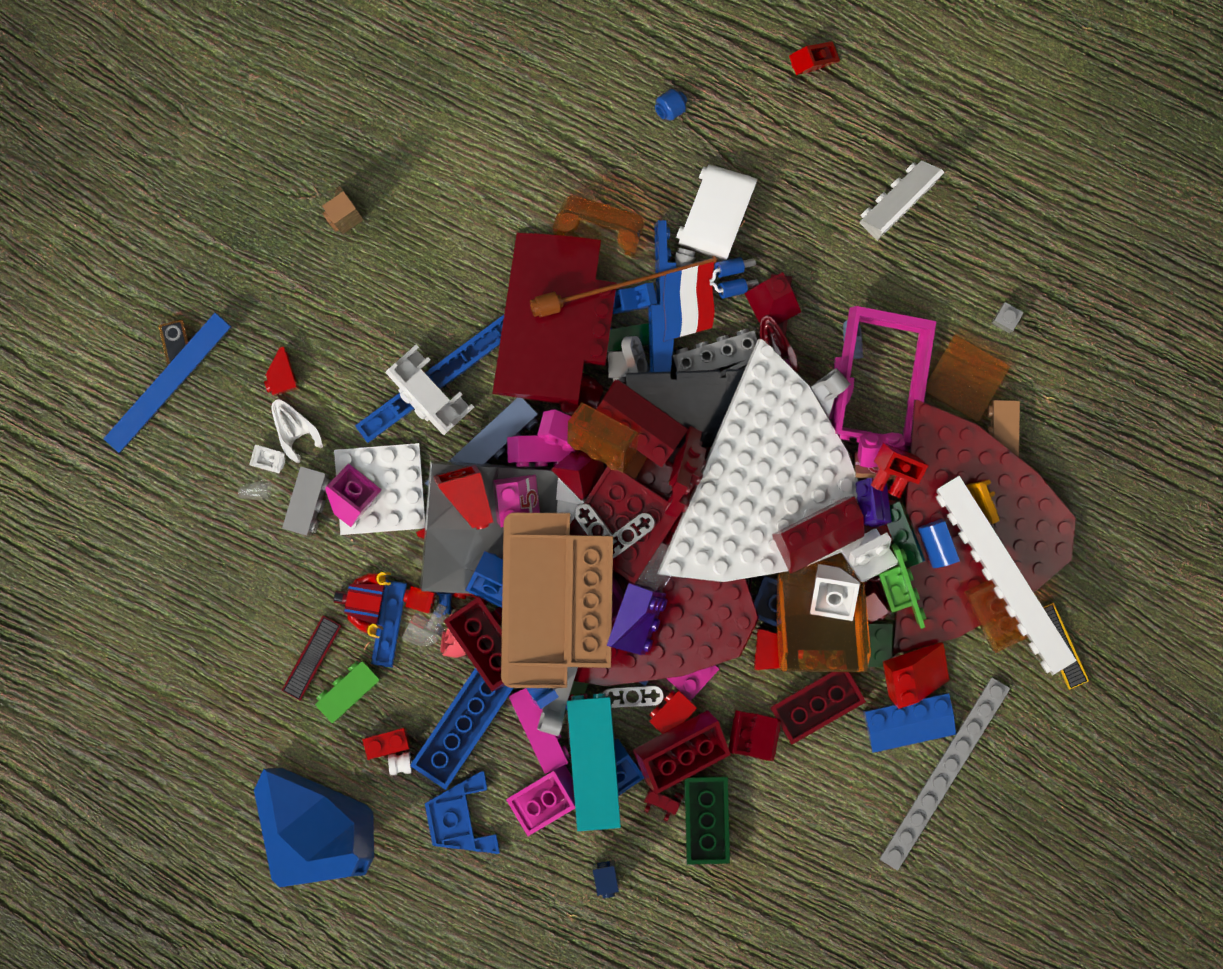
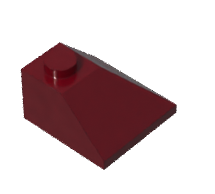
[744,272,801,324]

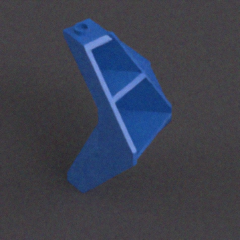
[254,768,374,887]

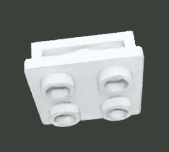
[840,529,898,582]

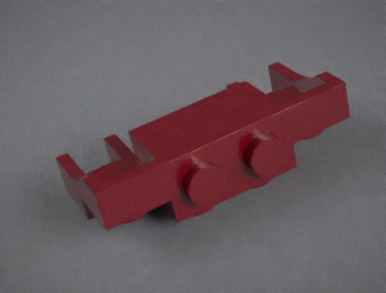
[664,426,707,519]

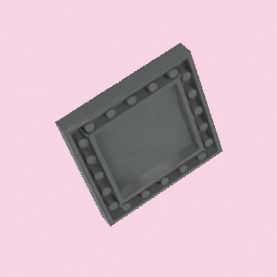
[420,461,558,594]

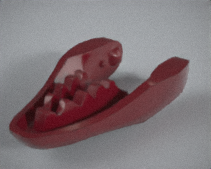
[760,316,799,373]

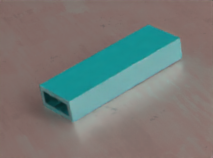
[567,693,621,831]

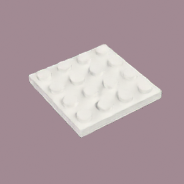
[334,443,426,535]

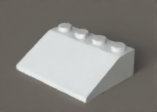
[860,160,944,241]

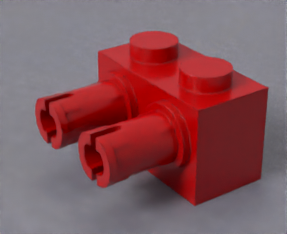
[870,443,928,498]

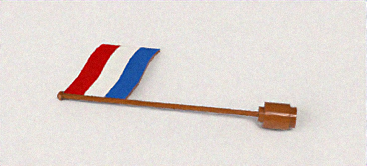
[530,256,718,342]

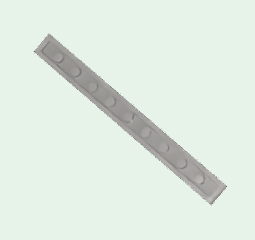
[879,677,1010,871]

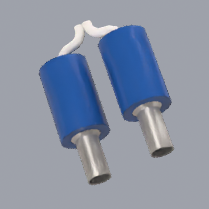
[709,257,759,299]

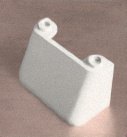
[676,164,757,261]

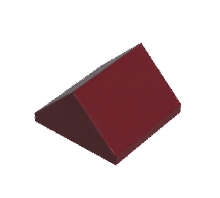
[551,449,605,501]

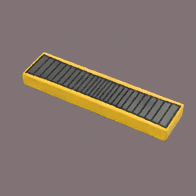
[1043,603,1089,690]

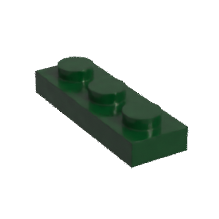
[887,501,925,569]

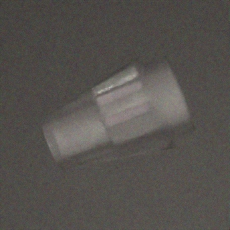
[238,480,271,501]

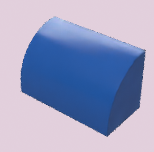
[918,519,960,568]

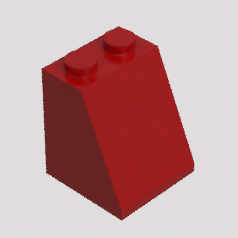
[433,465,493,529]

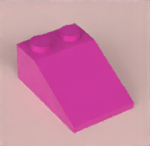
[506,765,575,836]

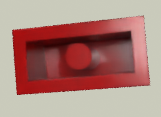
[649,690,697,734]
[362,727,411,760]

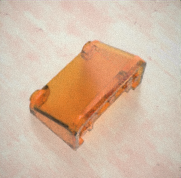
[553,195,644,258]

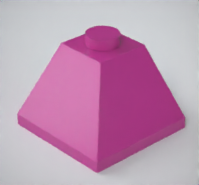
[325,464,382,527]

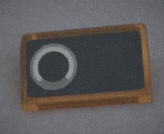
[158,320,188,366]

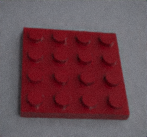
[570,463,682,584]

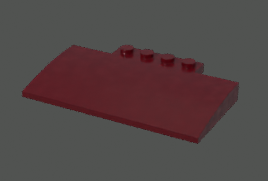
[492,233,617,406]

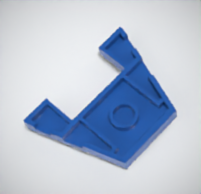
[425,771,500,854]

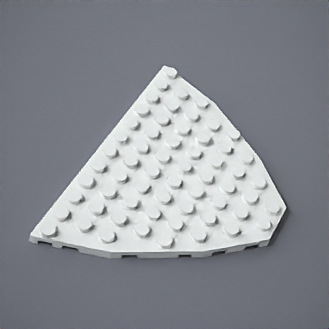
[657,339,858,582]

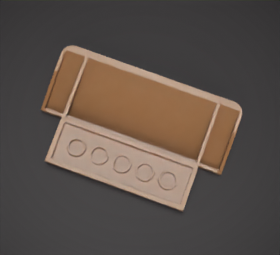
[501,512,613,688]

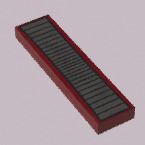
[281,615,342,701]

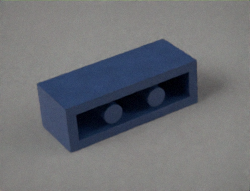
[593,860,619,898]

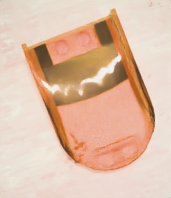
[777,553,871,672]

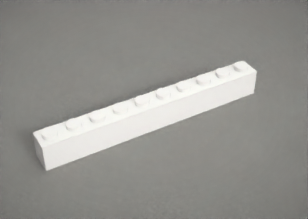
[935,476,1076,676]

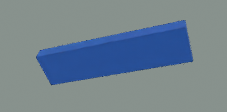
[371,580,408,668]

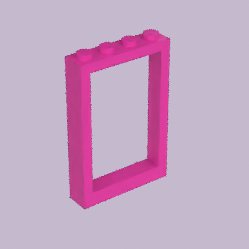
[831,306,936,451]

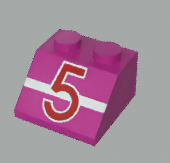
[493,475,540,527]

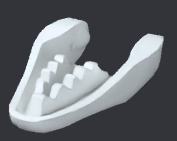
[272,399,323,463]

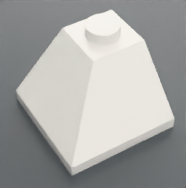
[810,564,860,621]

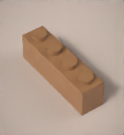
[987,400,1020,457]

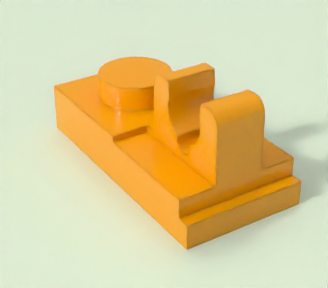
[966,480,1000,524]

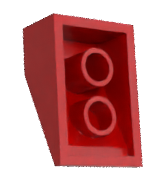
[883,642,949,709]

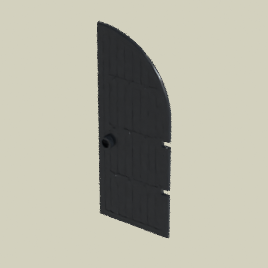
[626,369,745,450]

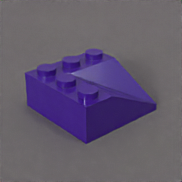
[607,583,667,655]

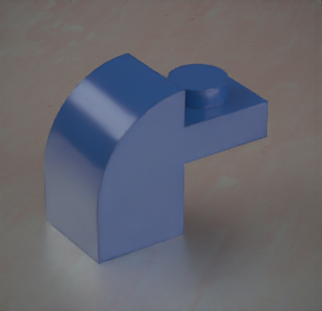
[613,282,657,314]

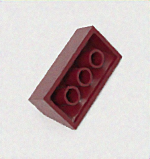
[591,379,688,468]
[772,496,864,574]
[443,597,505,692]

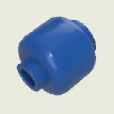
[655,89,687,121]

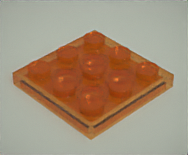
[925,335,1010,422]

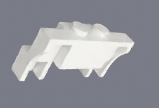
[385,344,474,435]

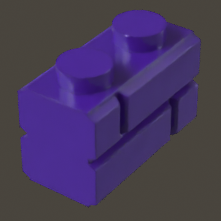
[855,478,891,527]

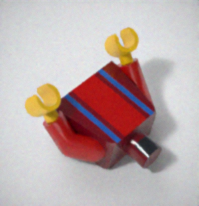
[334,572,391,638]

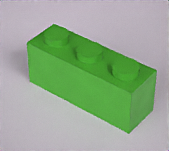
[315,661,381,723]

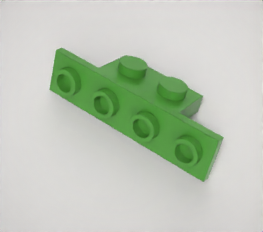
[878,544,926,629]

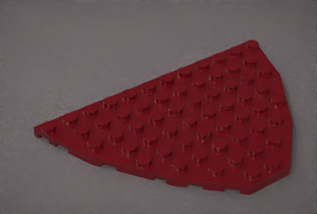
[892,399,1076,653]
[574,458,759,686]

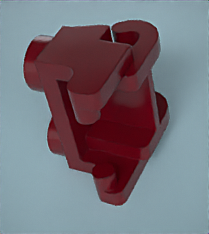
[644,787,684,821]

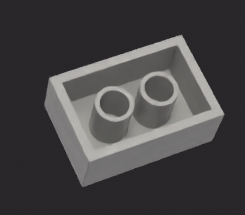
[282,467,332,536]

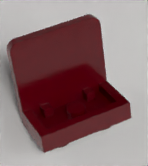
[728,710,781,761]

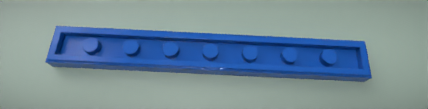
[103,312,232,453]

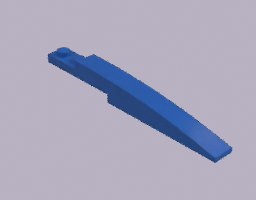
[648,220,676,372]
[355,315,504,443]

